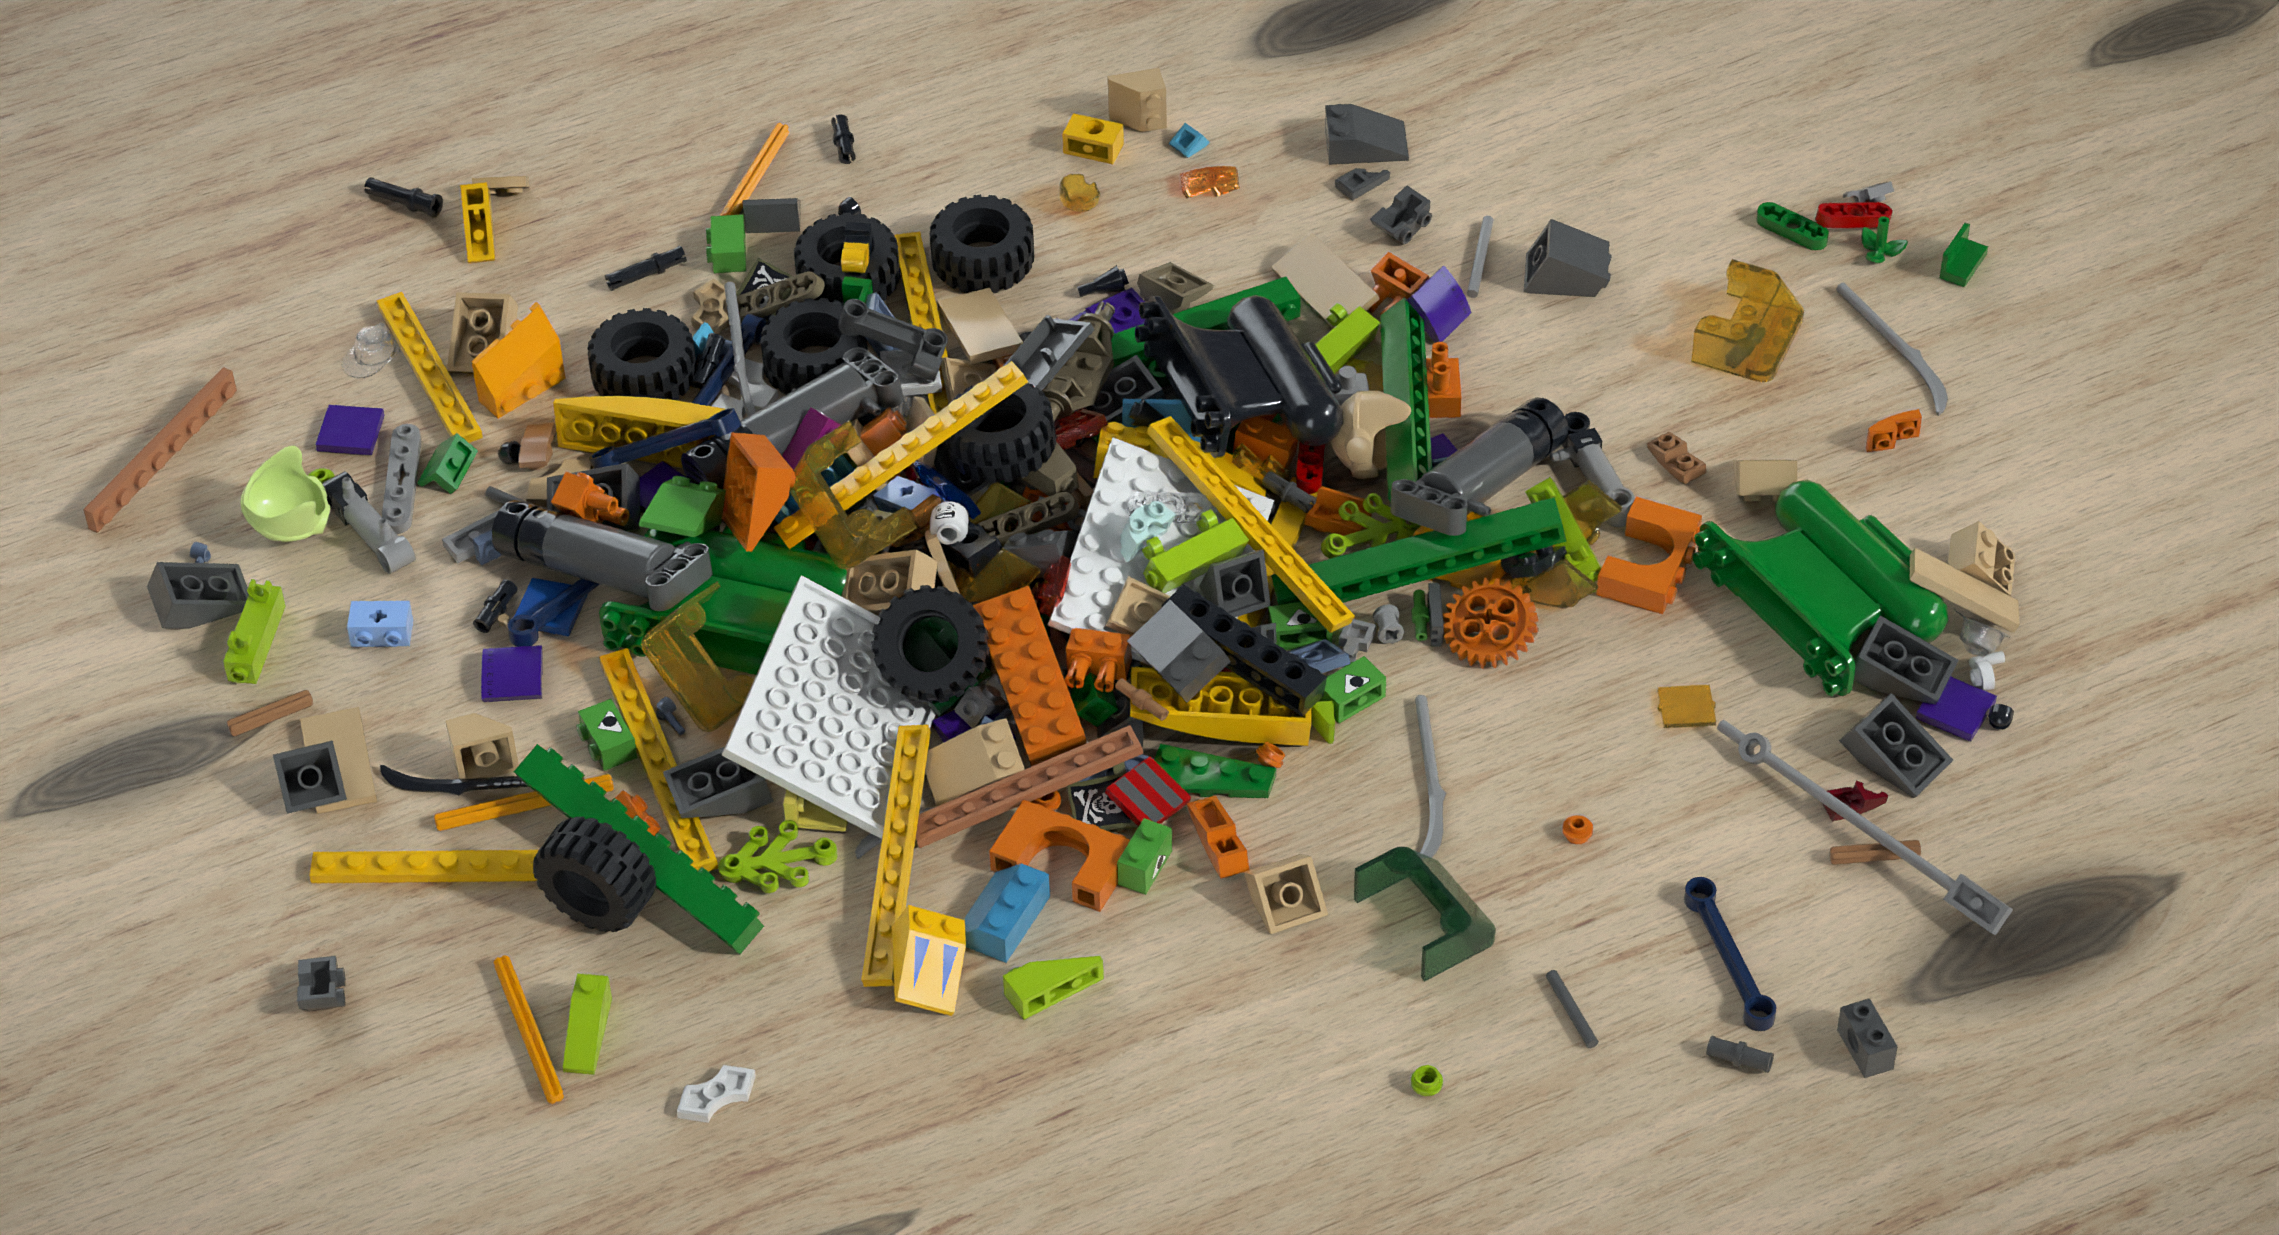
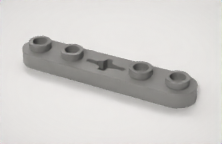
[382,424,422,534]

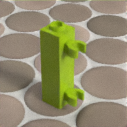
[1316,303,1381,374]
[1525,477,1602,586]
[1142,509,1249,593]
[223,579,286,684]

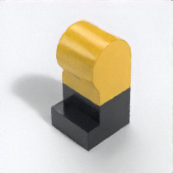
[841,222,873,273]

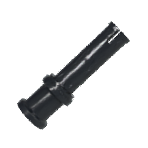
[364,177,443,218]

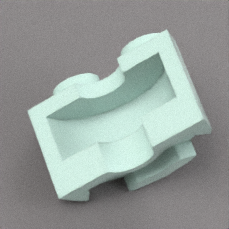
[1120,501,1176,563]

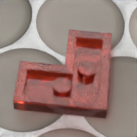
[1055,409,1108,450]
[1032,555,1071,617]

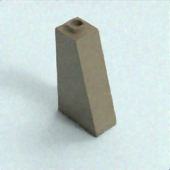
[991,429,1079,496]

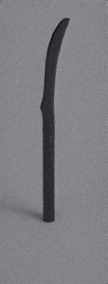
[380,765,584,796]

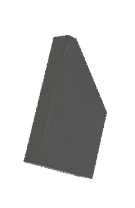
[1335,168,1390,201]

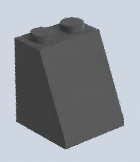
[1524,219,1612,297]

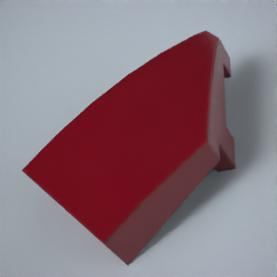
[1821,780,1888,822]

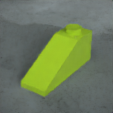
[1003,956,1104,1020]
[563,973,612,1075]

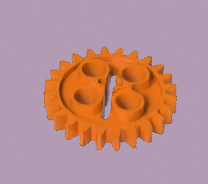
[1443,578,1538,669]

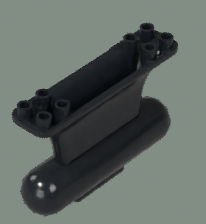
[1135,295,1343,458]

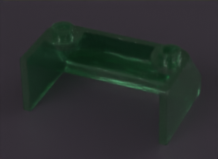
[1354,846,1496,982]

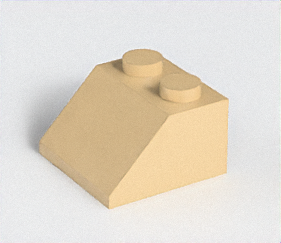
[1107,68,1167,132]
[1733,460,1797,501]
[445,713,519,779]
[1244,854,1328,934]

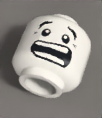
[930,501,969,545]

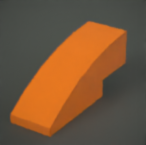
[1187,795,1250,879]

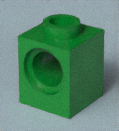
[1070,672,1118,727]

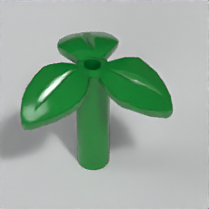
[1861,216,1908,263]

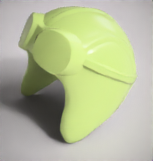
[240,446,330,542]

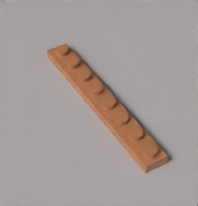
[83,367,237,533]
[915,725,1143,848]

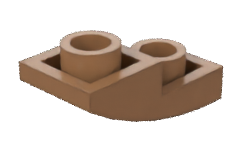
[518,422,557,470]
[1647,432,1707,485]

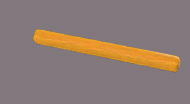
[719,123,789,216]
[434,774,614,831]
[493,955,564,1104]

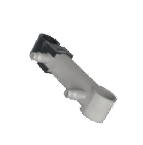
[1550,412,1635,527]
[322,471,416,574]

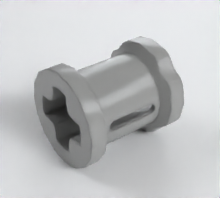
[1373,604,1404,644]

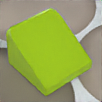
[1311,701,1335,744]

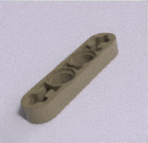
[727,271,824,323]
[976,492,1079,546]

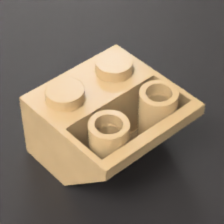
[1948,521,2015,596]

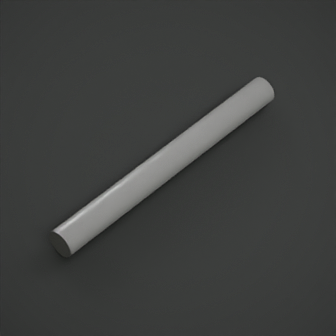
[1467,216,1494,298]

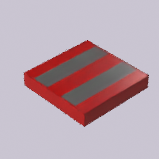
[1105,756,1191,827]

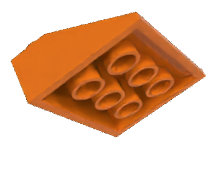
[722,433,795,552]

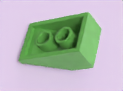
[639,476,726,537]

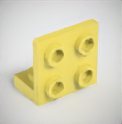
[783,789,848,832]

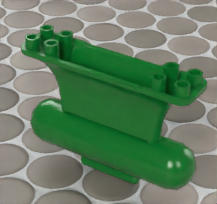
[1693,479,1948,697]
[599,525,847,675]

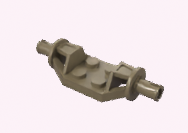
[1042,302,1115,421]

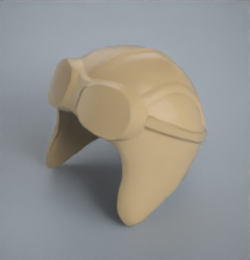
[1331,391,1411,479]

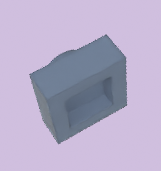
[473,529,502,565]

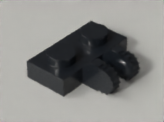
[1500,545,1567,578]

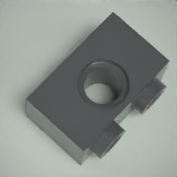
[1837,998,1898,1078]

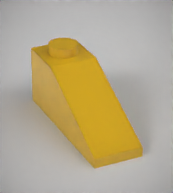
[460,182,495,263]

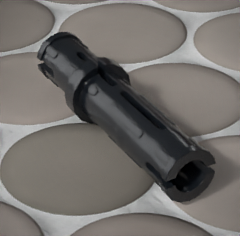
[605,246,687,291]

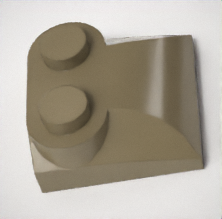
[1137,262,1214,314]

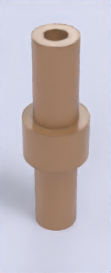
[1115,678,1169,721]

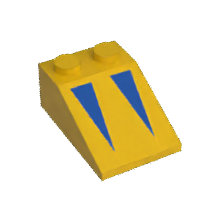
[892,905,966,1016]

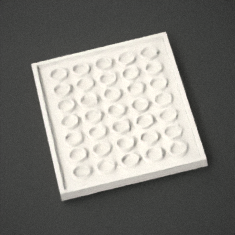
[1048,437,1274,672]
[722,575,936,839]

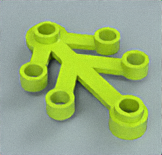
[1321,493,1421,559]
[718,820,837,893]

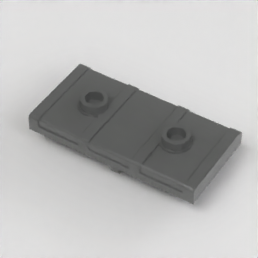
[1003,315,1094,391]

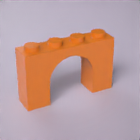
[1596,496,1702,614]
[989,800,1130,912]

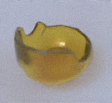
[1059,174,1101,212]

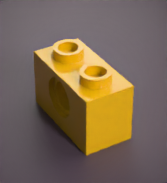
[1062,113,1124,164]

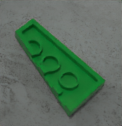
[1154,744,1276,798]

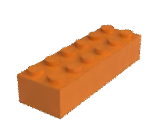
[973,586,1087,767]

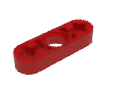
[1815,202,1893,228]
[1296,442,1325,494]

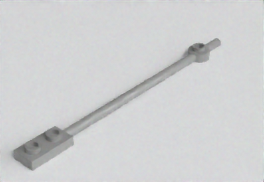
[1717,720,2013,935]

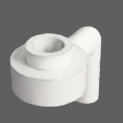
[1969,651,2005,691]

